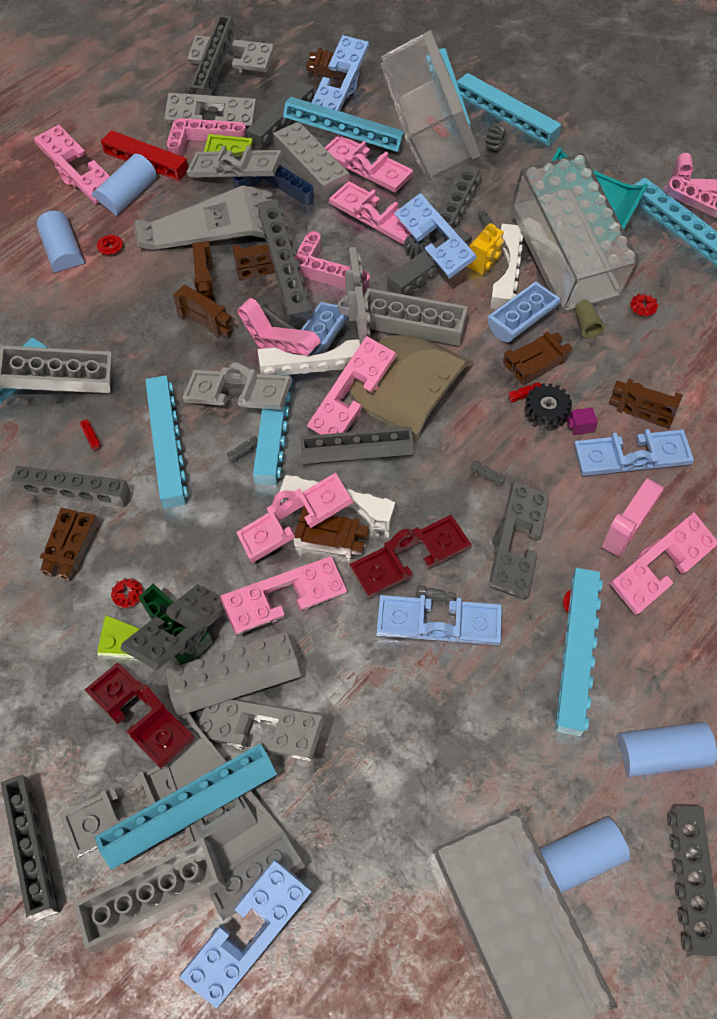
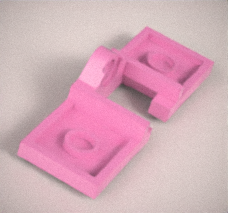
[34,125,110,205]
[325,134,413,193]
[329,181,411,245]
[307,336,397,435]
[236,472,353,563]
[609,512,717,615]
[220,556,347,635]

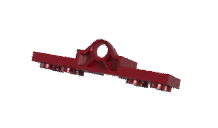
[349,514,472,599]
[84,662,195,770]

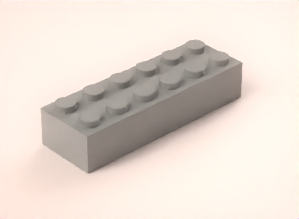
[273,122,349,200]
[364,288,468,346]
[0,345,113,393]
[165,632,301,716]
[73,838,226,953]

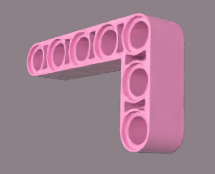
[167,118,247,156]
[670,153,717,201]
[664,176,717,219]
[294,231,370,293]
[237,298,321,355]
[602,478,665,557]

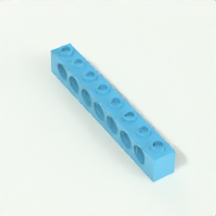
[634,178,717,266]

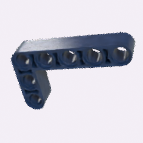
[233,165,314,205]

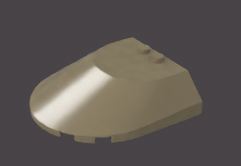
[349,335,473,440]

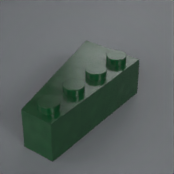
[138,584,213,665]

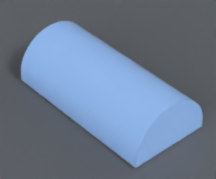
[92,154,156,216]
[36,211,85,273]
[488,281,561,342]
[291,302,349,355]
[617,722,717,777]
[526,817,630,900]

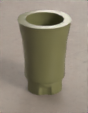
[575,300,605,339]

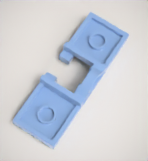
[311,35,370,111]
[394,193,477,279]
[574,429,694,476]
[377,595,501,645]
[179,858,312,1009]

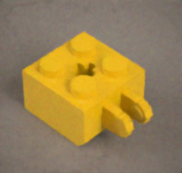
[466,224,504,275]

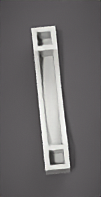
[490,224,523,309]
[258,339,360,375]
[279,475,395,531]

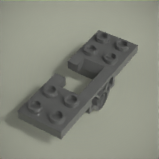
[488,481,549,599]
[121,584,225,671]

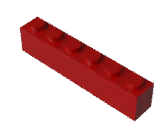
[101,130,189,181]

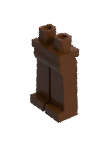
[306,48,347,80]
[192,241,216,301]
[233,242,293,281]
[173,284,234,338]
[503,332,572,386]
[609,378,683,429]
[293,505,369,558]
[40,508,101,580]

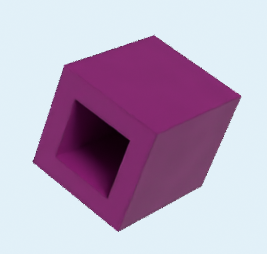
[567,407,598,436]

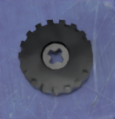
[524,383,572,431]

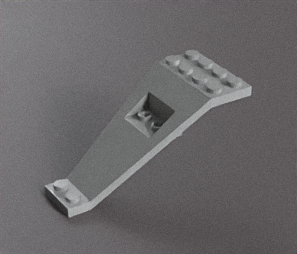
[134,185,273,250]
[164,713,305,921]

